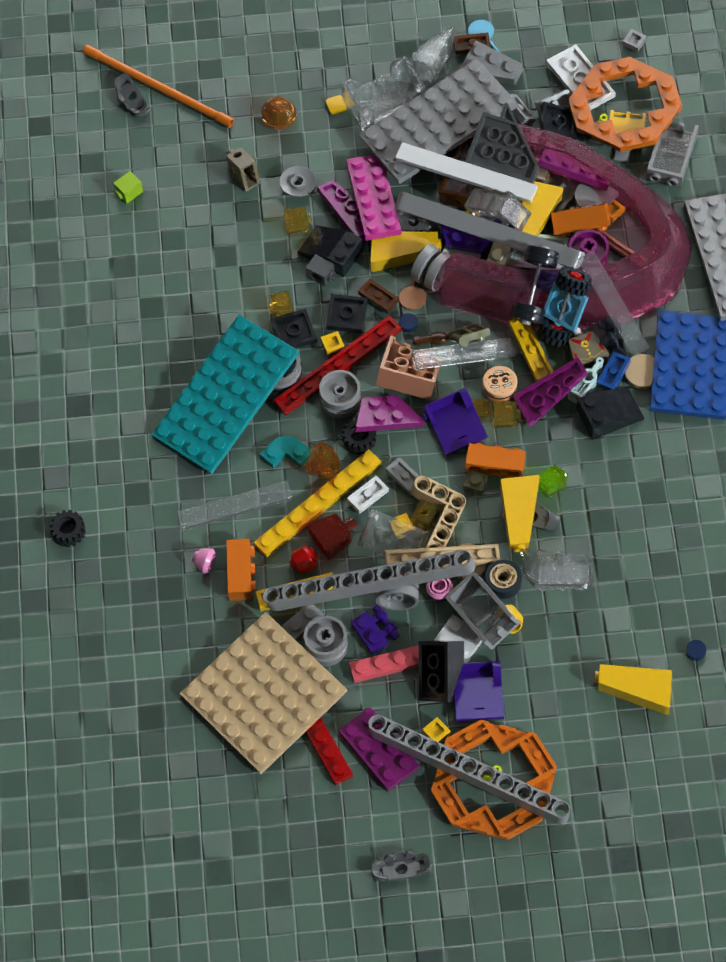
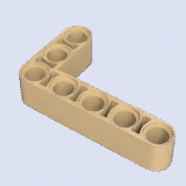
[410,476,466,572]

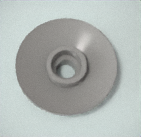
[280,166,316,197]

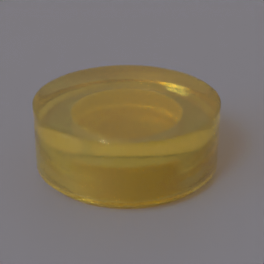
[473,399,490,419]

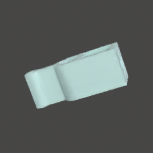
[568,357,604,404]

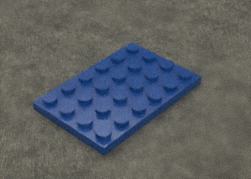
[650,310,726,420]

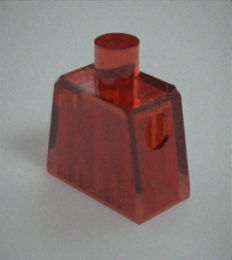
[308,514,357,561]

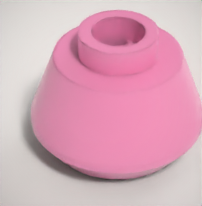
[192,548,216,574]
[426,578,453,600]

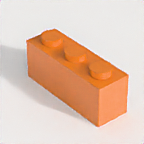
[551,203,611,237]
[465,443,526,478]
[226,539,256,601]

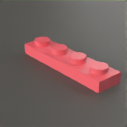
[349,645,419,683]

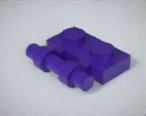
[350,605,400,654]

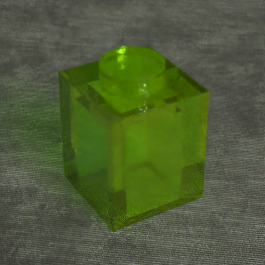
[538,464,568,498]

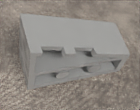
[460,40,523,85]

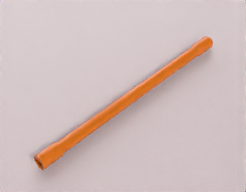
[83,44,234,128]

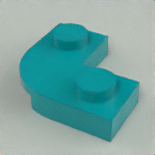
[260,436,313,468]

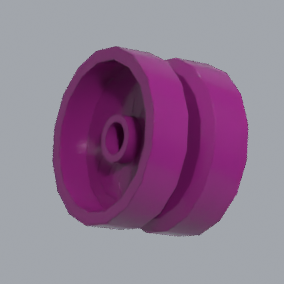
[569,230,609,277]

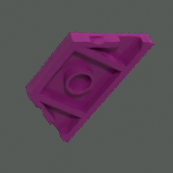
[355,395,425,432]

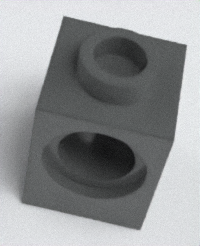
[306,254,336,287]

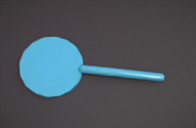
[468,20,499,52]

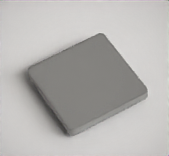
[613,150,632,163]

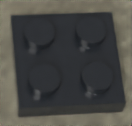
[541,102,577,142]
[326,294,368,333]
[270,308,317,349]

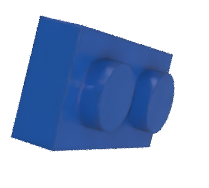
[596,352,631,390]

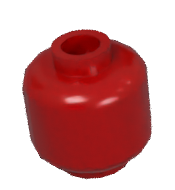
[289,545,319,574]

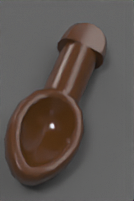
[413,331,448,346]

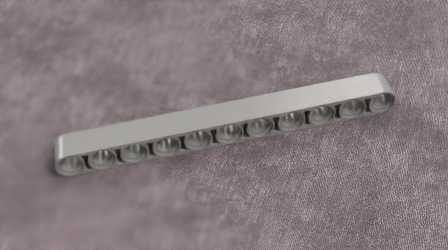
[394,191,585,269]
[263,550,476,611]
[368,715,570,825]

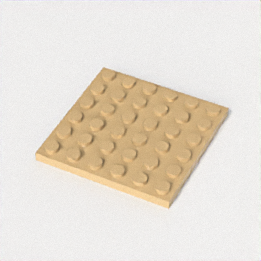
[180,612,347,774]

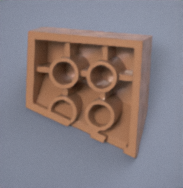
[376,335,441,400]

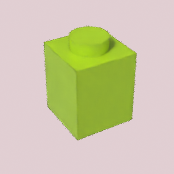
[113,171,143,204]

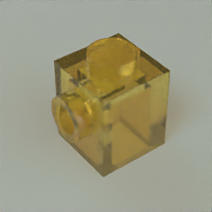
[284,206,312,235]
[268,290,294,317]
[493,401,521,428]
[411,498,439,533]

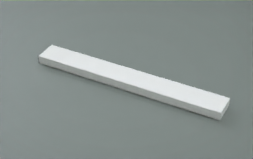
[395,142,538,203]

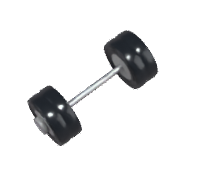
[510,245,560,326]

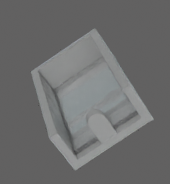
[646,122,699,188]
[445,571,520,650]

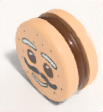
[482,366,517,403]

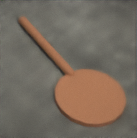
[399,261,427,310]

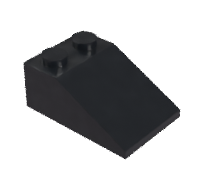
[297,225,363,277]
[576,388,644,440]
[419,640,464,702]

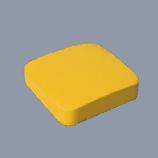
[325,95,347,115]

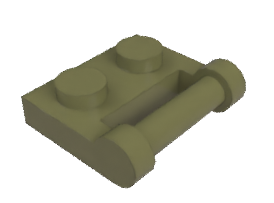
[447,323,491,347]

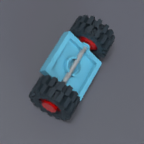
[537,266,592,347]

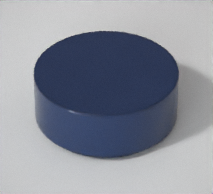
[399,313,418,333]
[686,640,706,661]

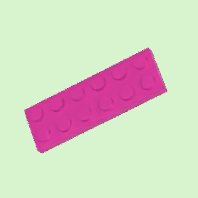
[346,154,402,241]

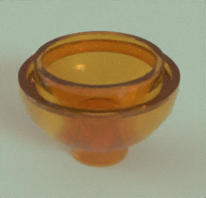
[261,96,297,129]
[305,442,340,479]

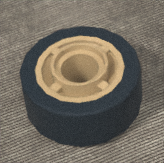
[485,560,522,599]

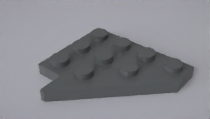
[465,103,540,184]

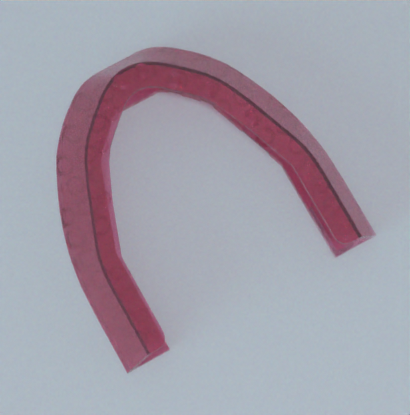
[440,123,692,329]

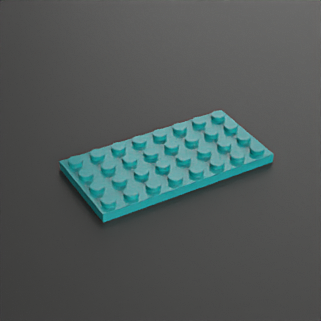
[151,314,299,474]

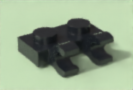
[596,316,626,356]

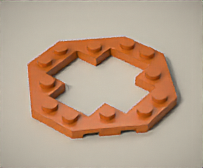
[568,57,682,152]
[431,720,557,841]

